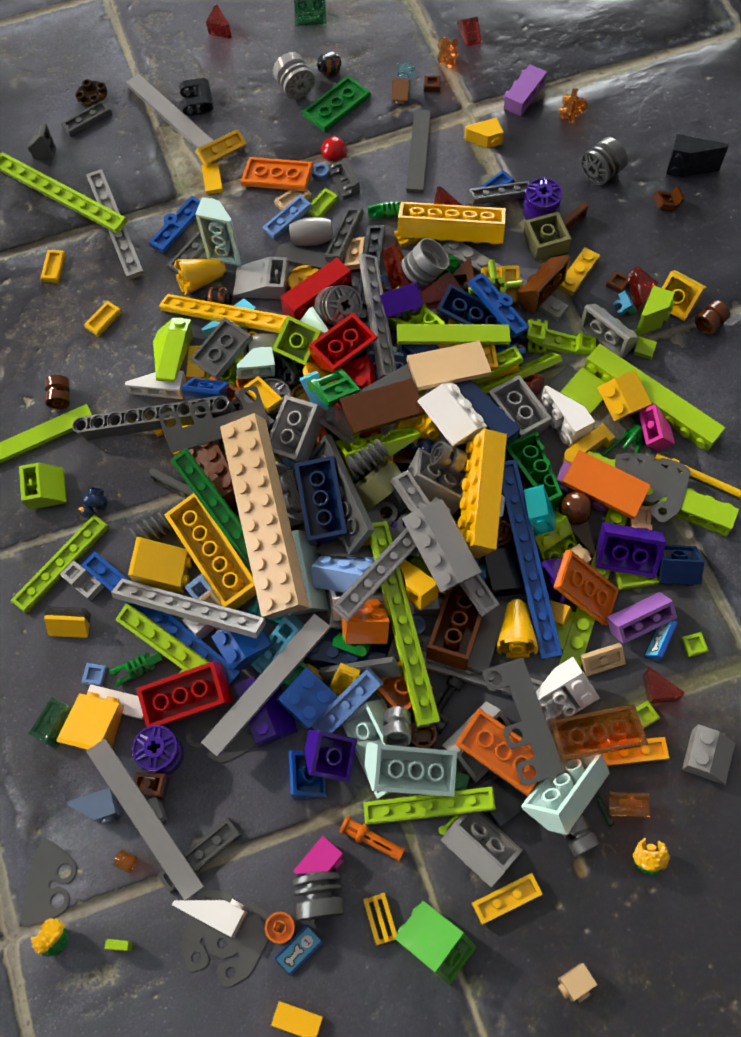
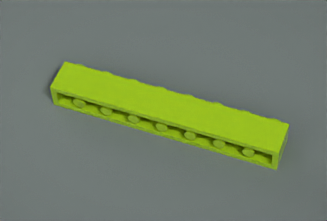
[584,344,726,452]
[588,451,739,537]

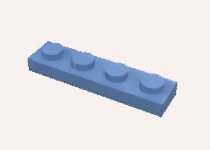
[312,668,383,733]

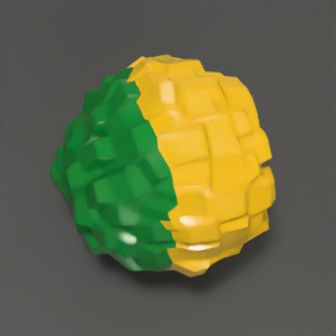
[633,838,670,876]
[31,918,68,957]

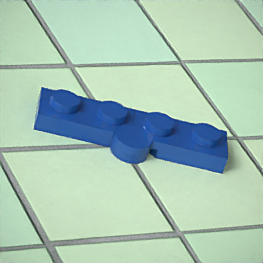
[149,195,201,254]
[468,273,529,338]

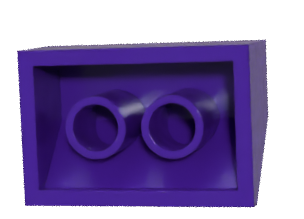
[595,522,666,578]
[234,676,298,748]

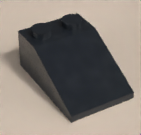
[666,134,729,177]

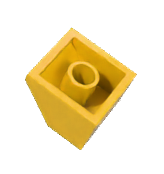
[662,270,707,321]
[597,370,652,422]

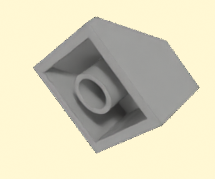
[682,724,735,785]

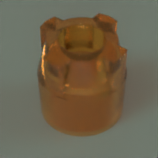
[113,849,138,873]

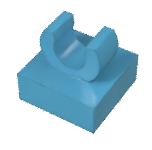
[613,291,637,315]

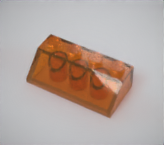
[549,704,648,762]

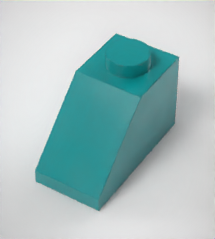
[524,485,557,535]

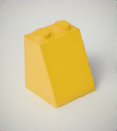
[128,537,193,593]
[56,691,125,750]

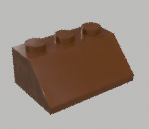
[516,255,571,314]

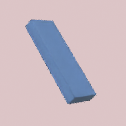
[262,194,313,241]

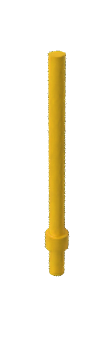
[654,453,741,499]

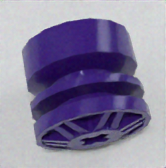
[523,178,562,220]
[132,725,184,775]

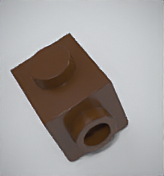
[653,186,685,211]

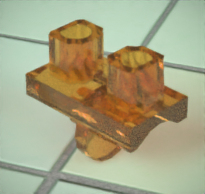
[437,37,459,68]
[559,88,588,123]
[608,792,650,817]

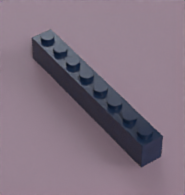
[399,344,520,447]

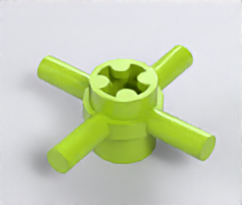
[468,259,523,295]

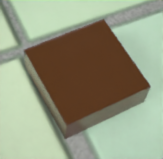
[424,75,441,92]
[606,271,631,294]

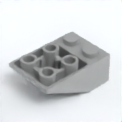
[233,257,289,299]

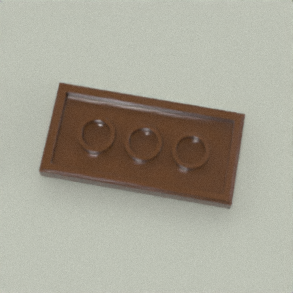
[339,378,426,435]

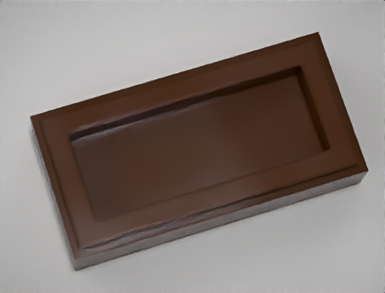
[562,202,588,231]

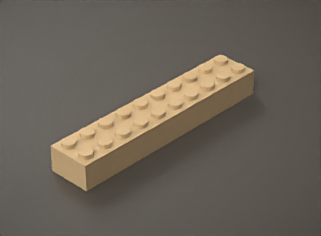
[220,413,309,619]

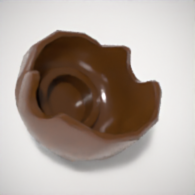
[560,492,591,523]

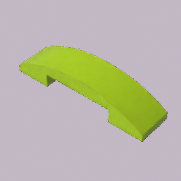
[526,320,596,355]

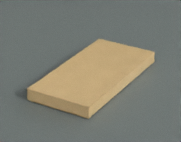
[406,341,492,391]

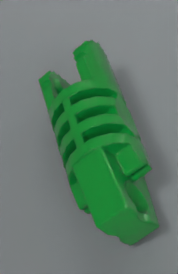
[367,201,406,219]
[109,652,163,687]

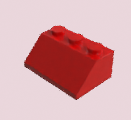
[309,313,378,372]

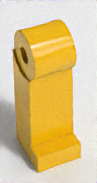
[563,423,616,464]

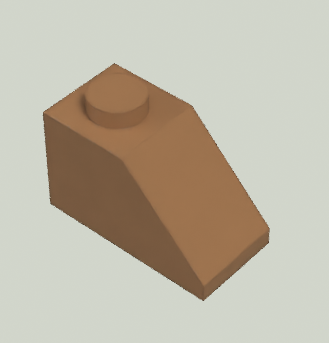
[391,78,411,104]

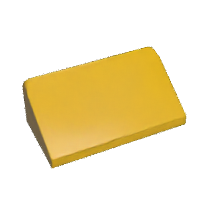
[44,615,90,638]

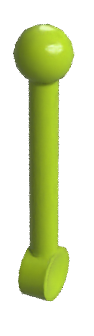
[439,814,462,835]

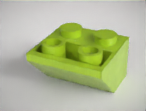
[19,463,67,510]
[532,510,578,563]

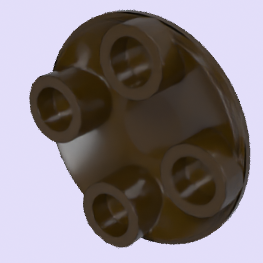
[75,79,107,106]

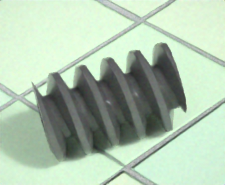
[347,439,391,480]
[129,512,174,542]

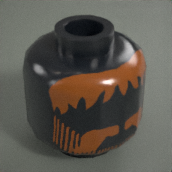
[317,52,342,76]
[205,286,232,305]

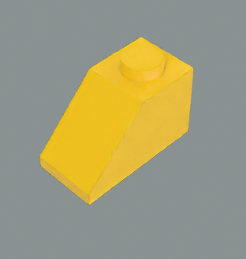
[464,118,504,148]

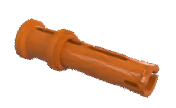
[339,815,405,862]

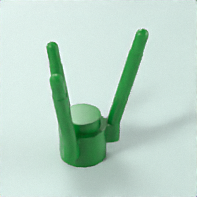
[601,424,645,457]

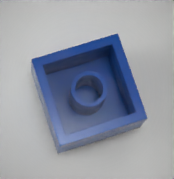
[275,667,337,729]

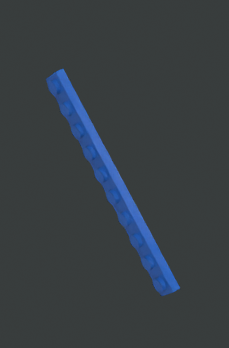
[502,460,563,660]
[81,551,241,687]

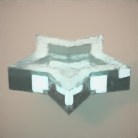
[397,61,415,78]

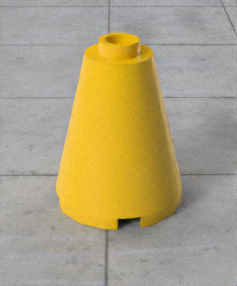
[174,259,226,295]
[496,599,538,659]

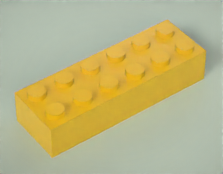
[397,202,505,245]
[458,429,507,559]
[164,493,257,610]

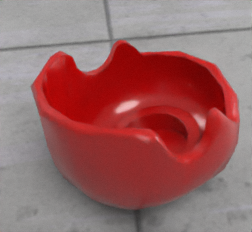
[321,137,348,162]

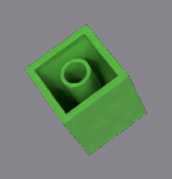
[395,901,476,985]

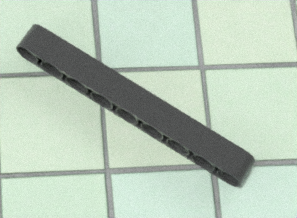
[72,396,236,440]

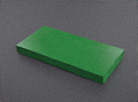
[302,76,371,133]

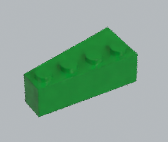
[504,430,563,510]

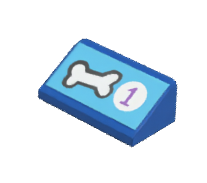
[644,620,678,663]
[274,924,324,976]

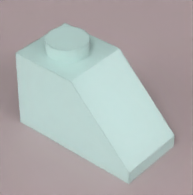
[237,347,275,379]

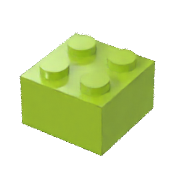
[272,315,324,365]

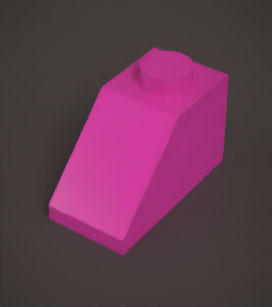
[639,404,675,452]
[294,836,344,876]

